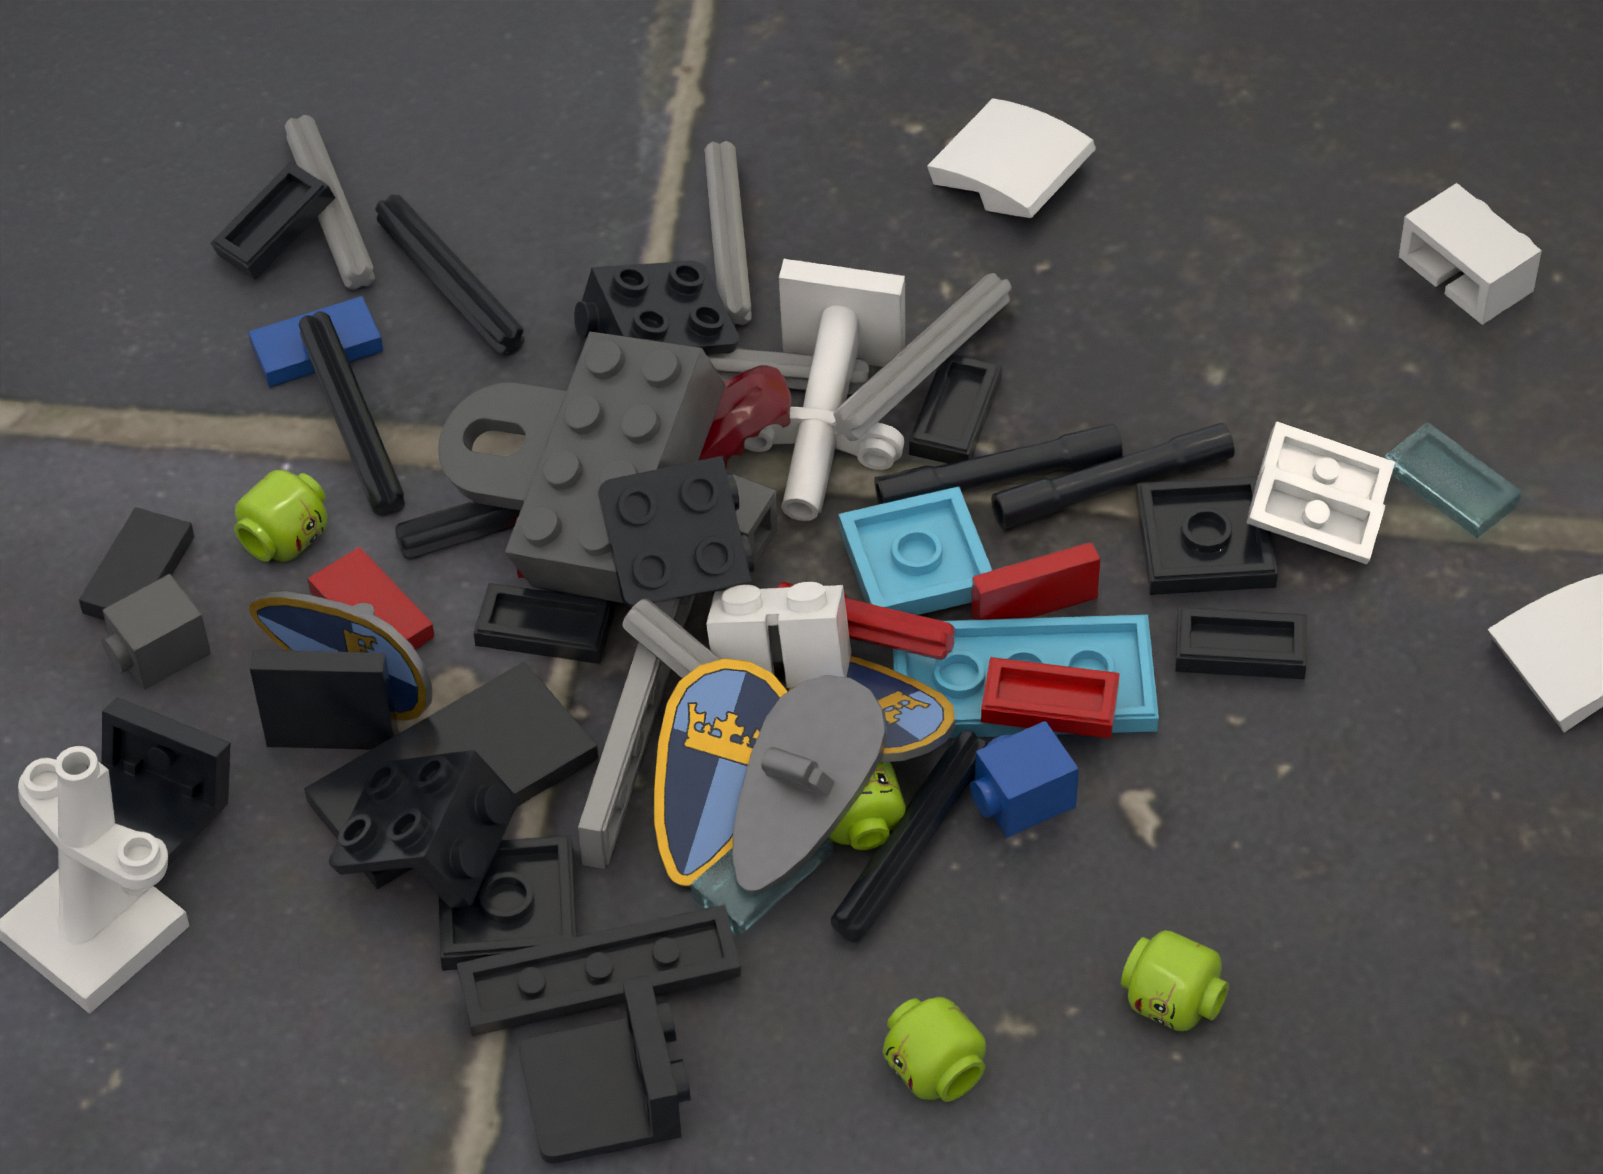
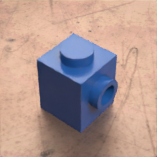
[970,721,1079,838]

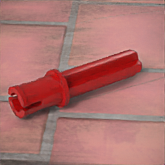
[776,582,955,660]

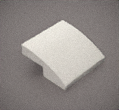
[927,98,1096,218]
[1247,422,1395,564]
[1488,574,1603,732]

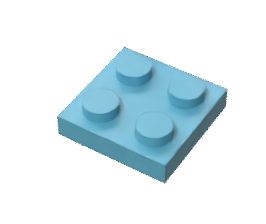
[838,486,992,615]

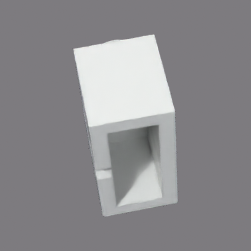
[1399,183,1542,325]
[706,582,852,688]

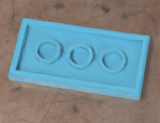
[892,614,1159,738]

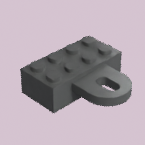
[438,332,726,603]

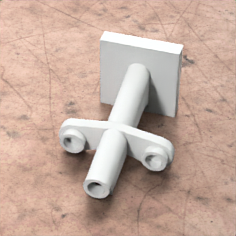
[744,259,905,521]
[0,746,189,1014]

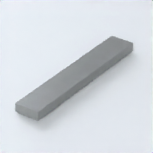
[578,595,695,869]

